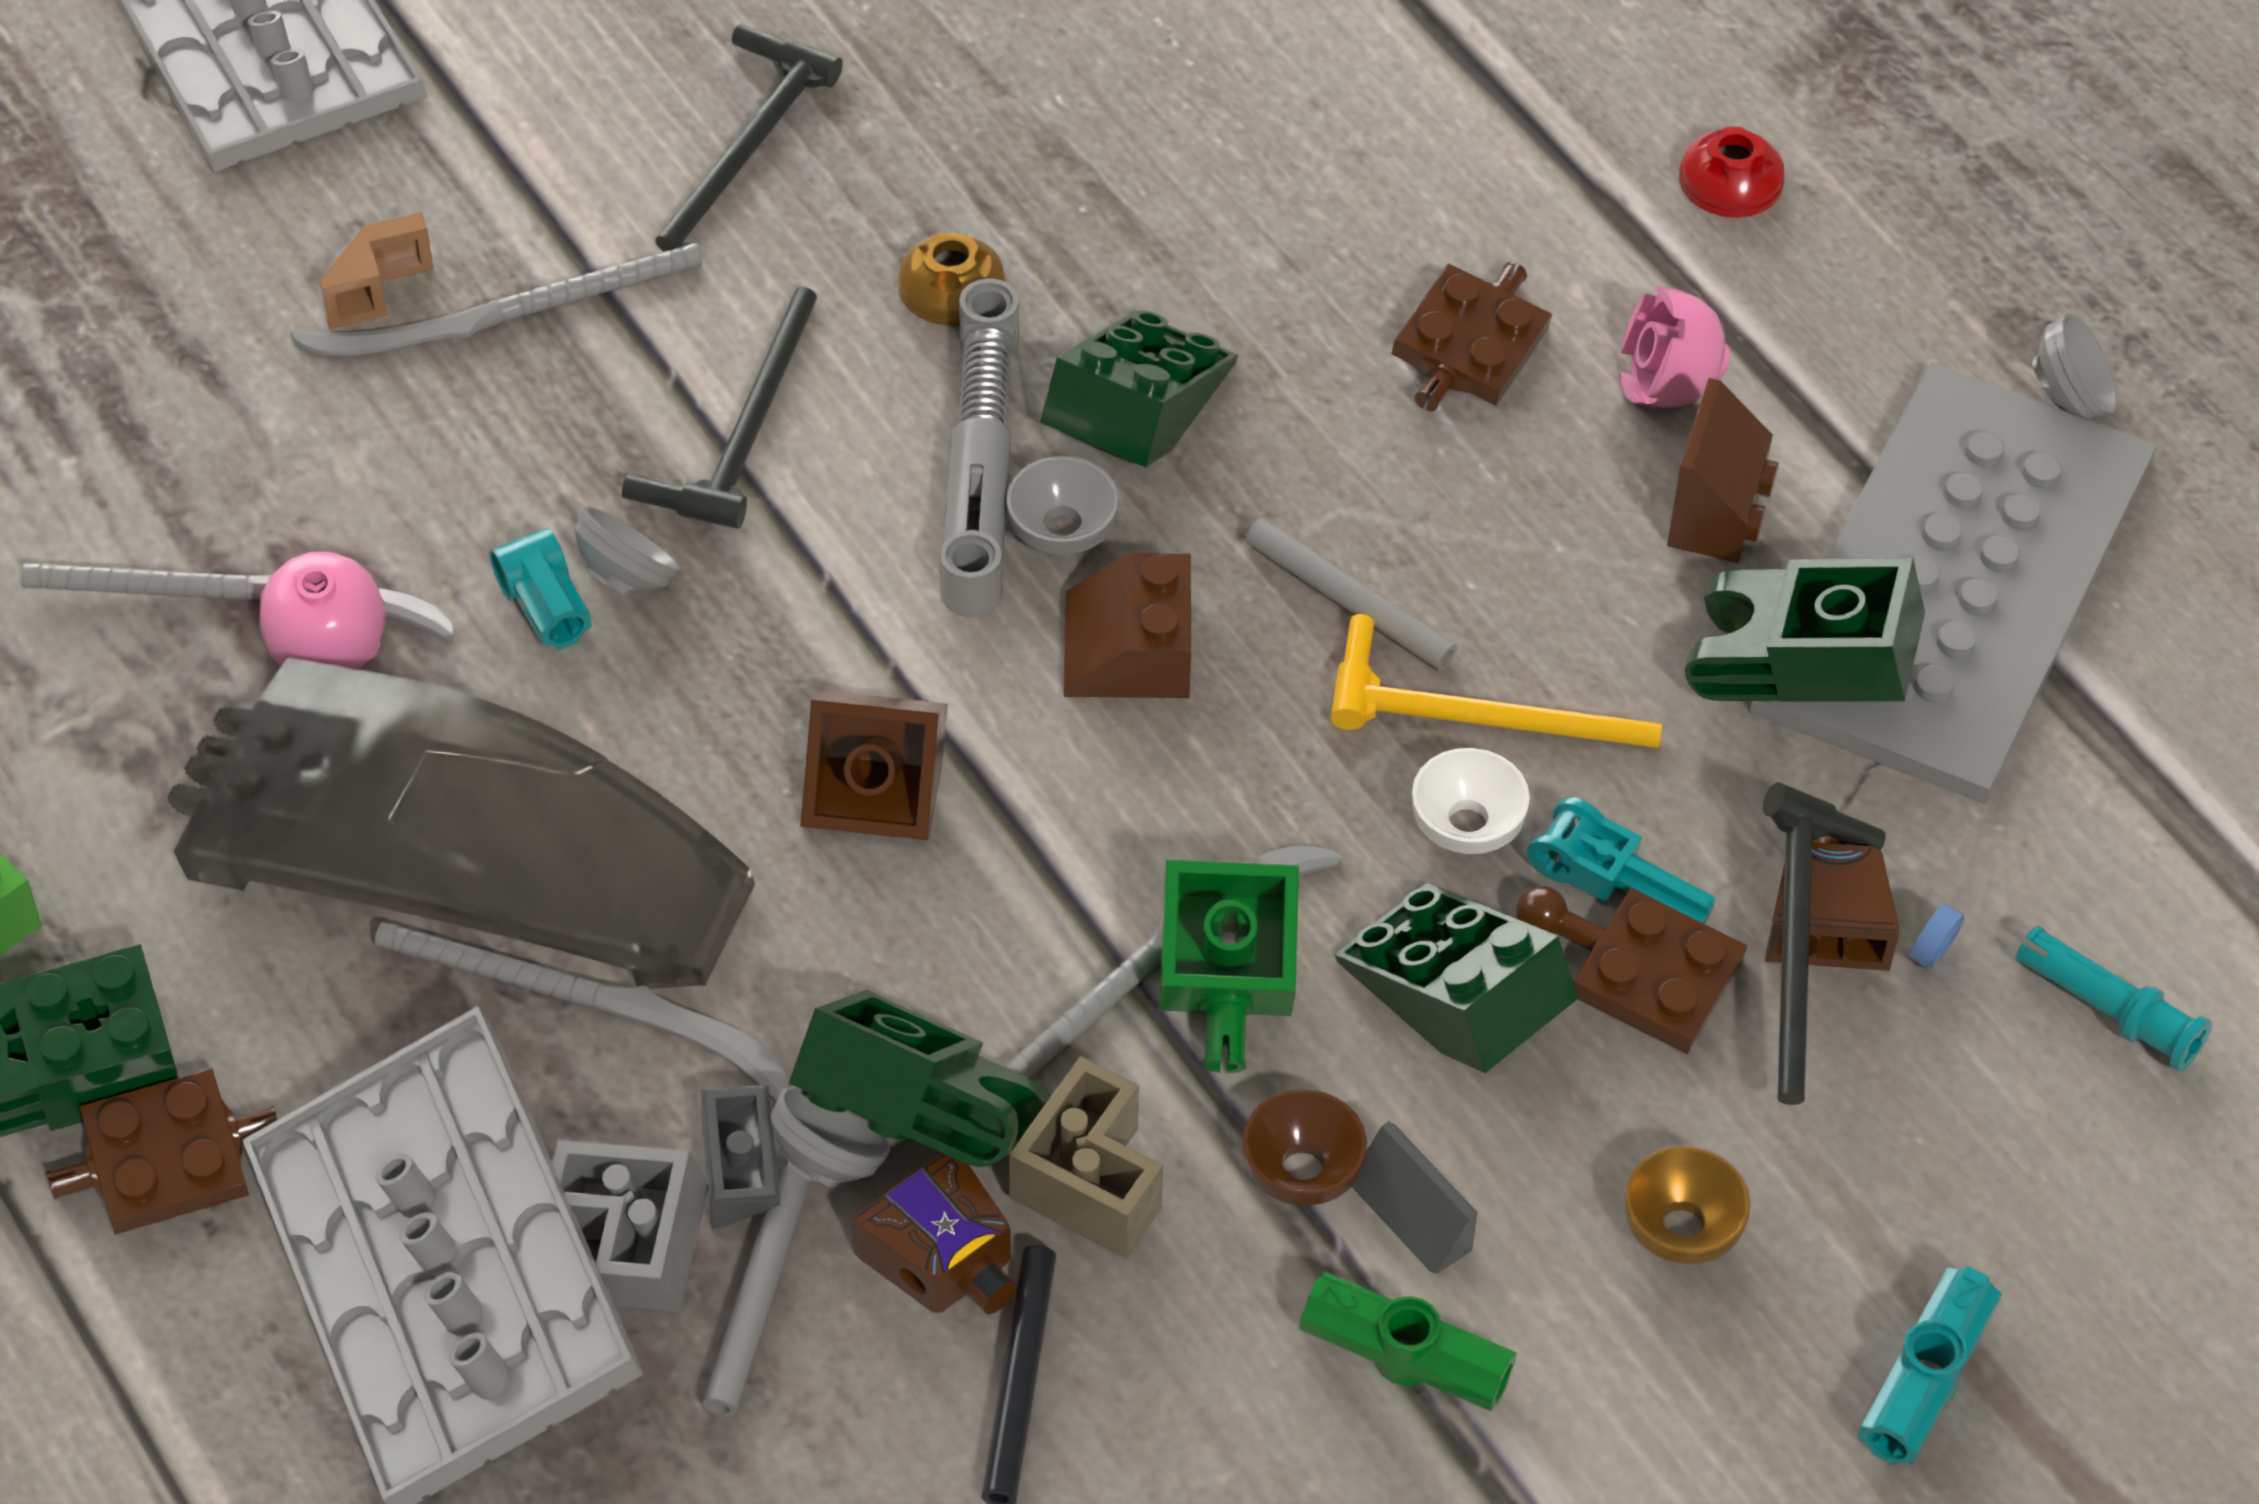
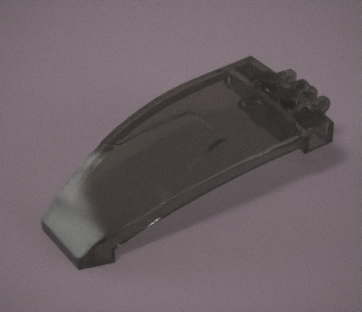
[167,657,755,989]

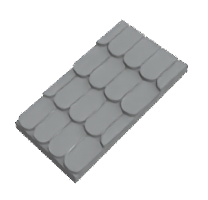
[116,0,428,172]
[242,1006,644,1504]

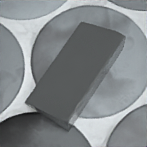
[701,1084,780,1228]
[1352,1121,1478,1274]

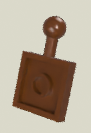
[1516,886,1748,1055]

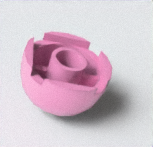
[1620,286,1730,409]
[259,552,386,679]

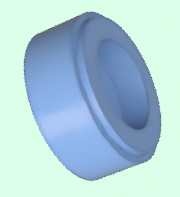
[1908,902,1965,969]

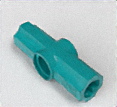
[1858,1266,2002,1465]

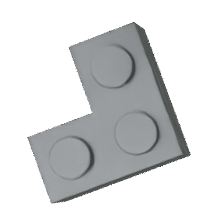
[552,1140,709,1312]

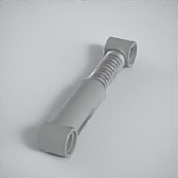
[940,278,1019,617]

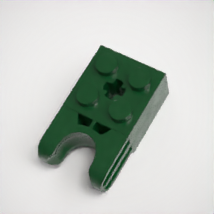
[1684,558,1925,702]
[0,944,179,1137]
[789,990,1052,1167]

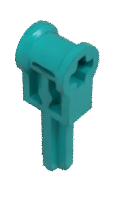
[1527,797,1715,924]

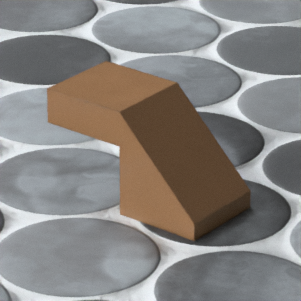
[320,212,434,329]

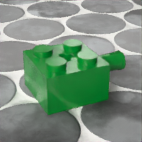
[1159,859,1299,1073]

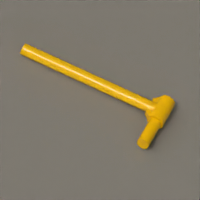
[1330,614,1662,749]

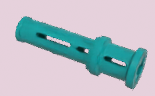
[2016,926,2212,1072]

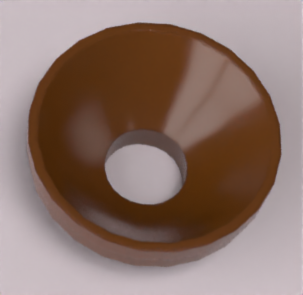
[1242,1089,1367,1206]

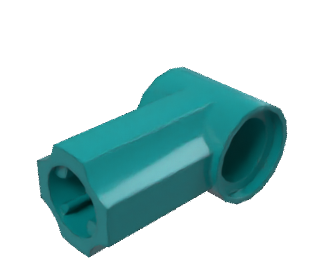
[489,528,592,650]

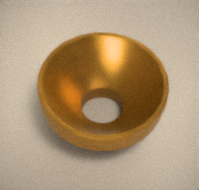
[899,233,1005,325]
[1624,1146,1751,1264]

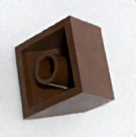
[1667,377,1779,563]
[1064,553,1191,698]
[800,690,948,840]

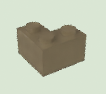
[1009,1056,1163,1259]

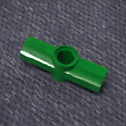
[1299,1272,1517,1411]

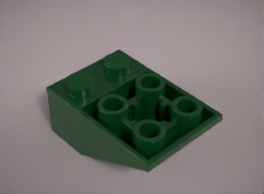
[1040,311,1238,468]
[1334,883,1579,1073]

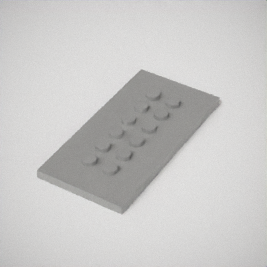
[1749,362,2157,805]

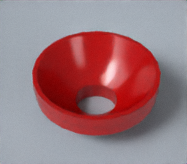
[1679,126,1784,218]

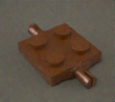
[1391,262,1552,412]
[46,1068,278,1235]

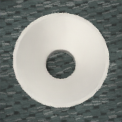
[1411,748,1530,854]

